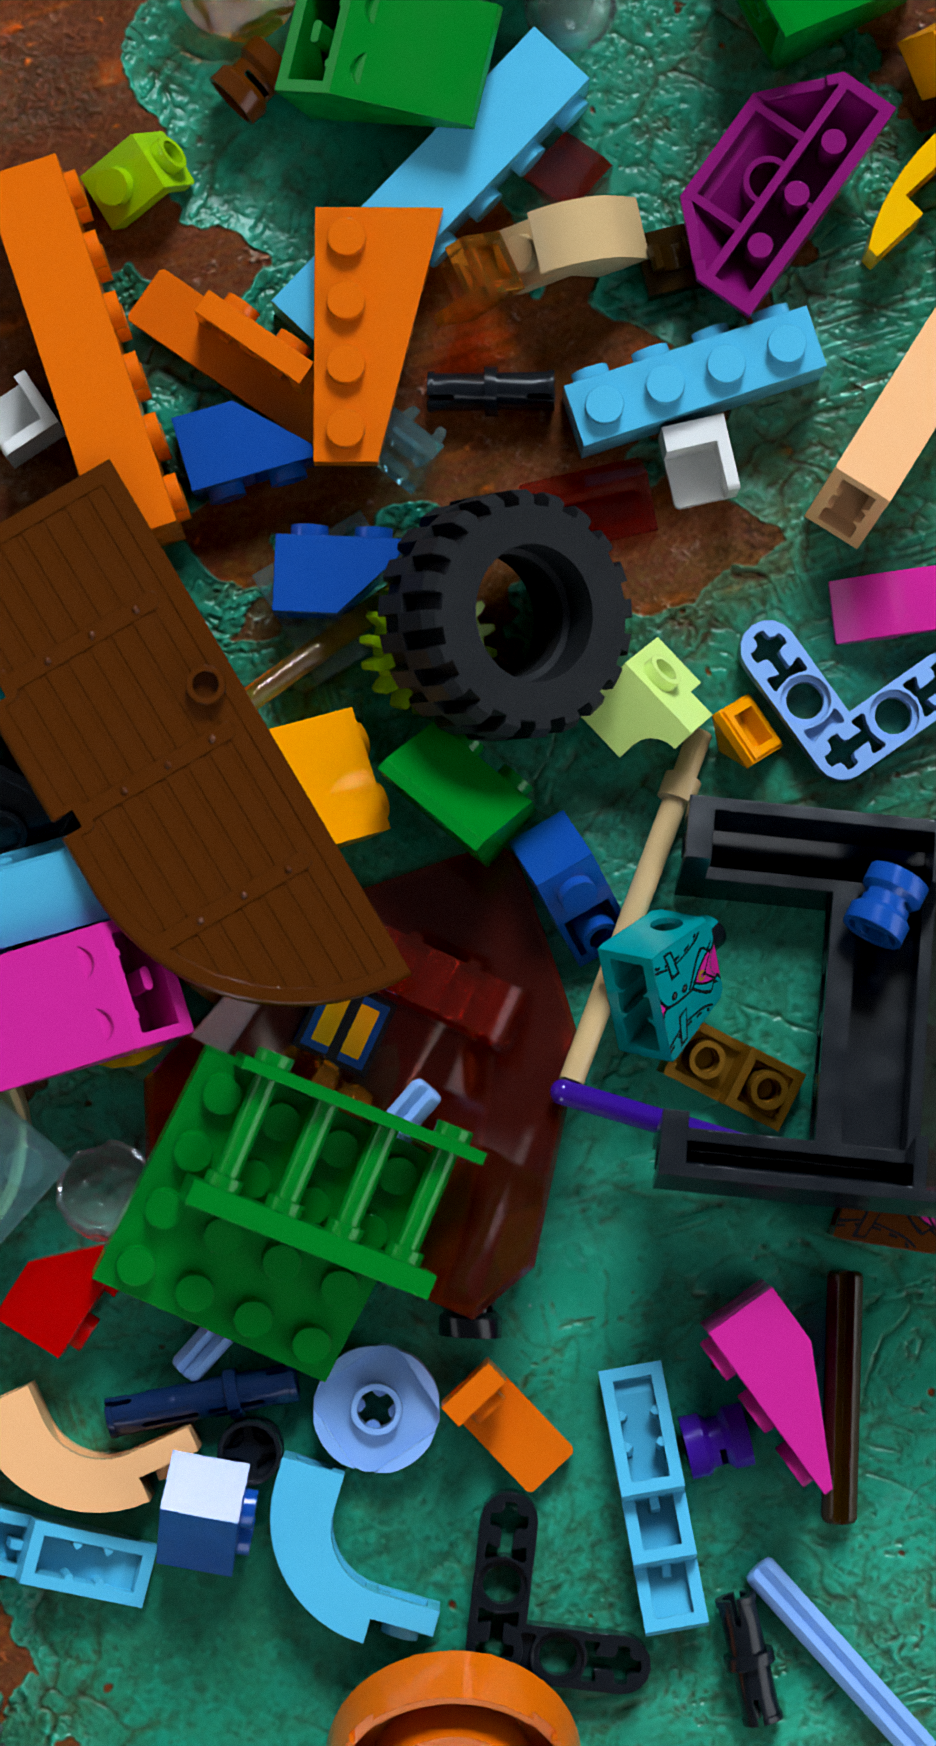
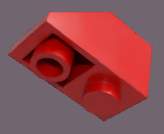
[0,1242,119,1358]

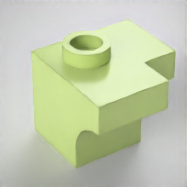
[581,637,712,758]

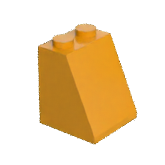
[269,707,391,849]

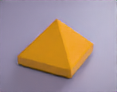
[712,693,783,769]

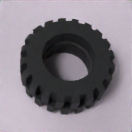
[378,489,632,741]

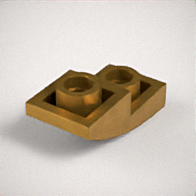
[656,1022,807,1131]

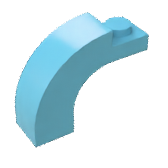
[270,1450,440,1644]

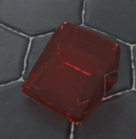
[523,131,613,204]

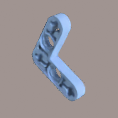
[738,620,936,782]

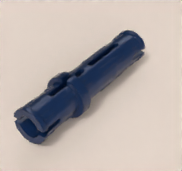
[104,1363,301,1439]

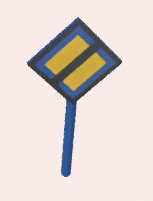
[291,993,398,1079]

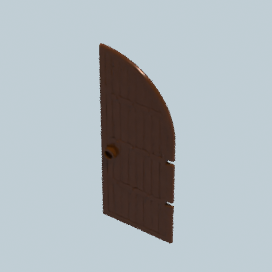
[0,459,413,1007]

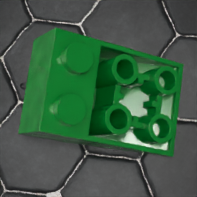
[274,0,503,129]

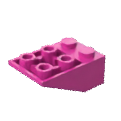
[0,920,195,1093]
[699,1278,833,1494]

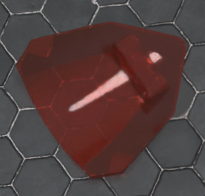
[144,848,577,1320]

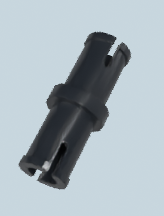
[427,366,556,417]
[715,1590,784,1728]

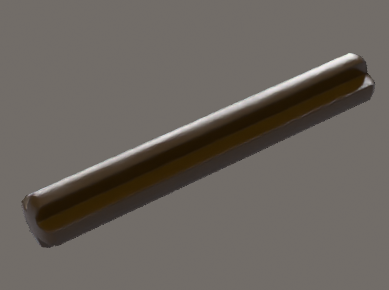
[821,1269,863,1525]

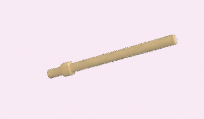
[559,728,712,1085]

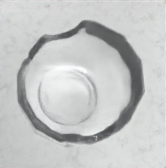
[523,0,620,54]
[56,1140,147,1242]

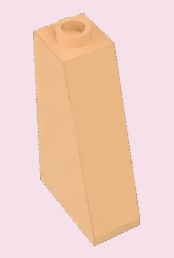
[804,307,936,549]

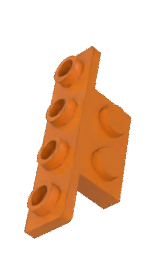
[128,269,314,447]

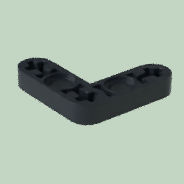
[466,1488,651,1694]

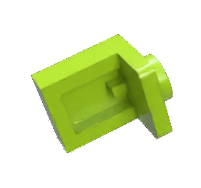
[80,131,195,230]

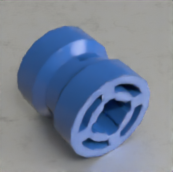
[842,860,929,950]

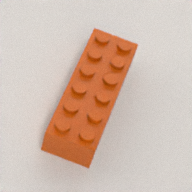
[0,153,192,547]

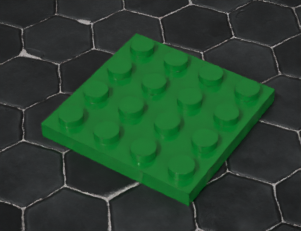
[92,1044,433,1382]

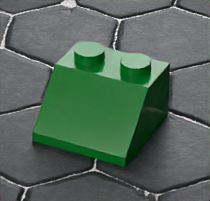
[378,721,537,868]

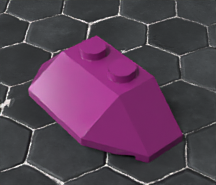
[679,71,896,318]

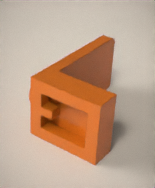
[441,1356,573,1492]

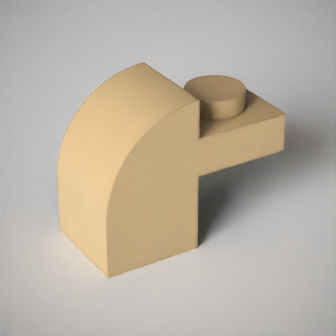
[493,195,649,295]

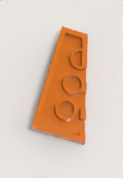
[313,207,443,466]

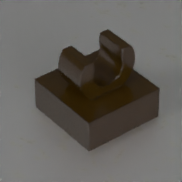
[638,223,704,301]

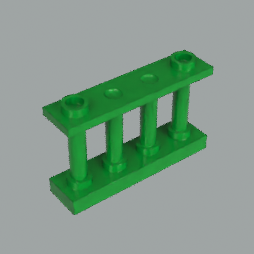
[177,1046,487,1300]

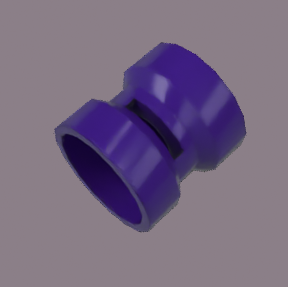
[677,1402,756,1480]

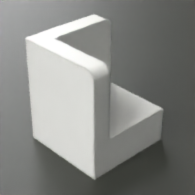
[0,370,66,468]
[658,413,741,510]

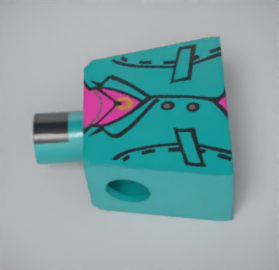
[597,909,726,1062]

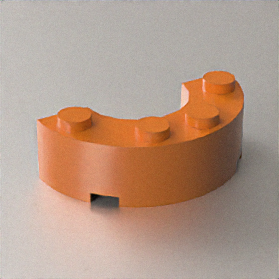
[326,1650,581,1746]

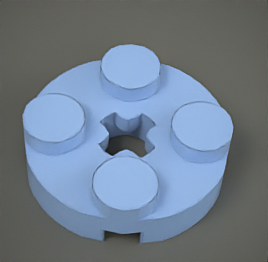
[313,1343,440,1473]

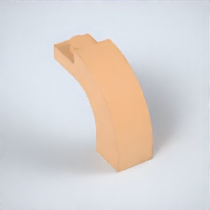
[0,1380,203,1513]

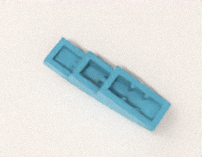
[598,1360,709,1637]
[0,1502,157,1608]

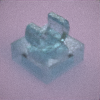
[375,406,446,495]

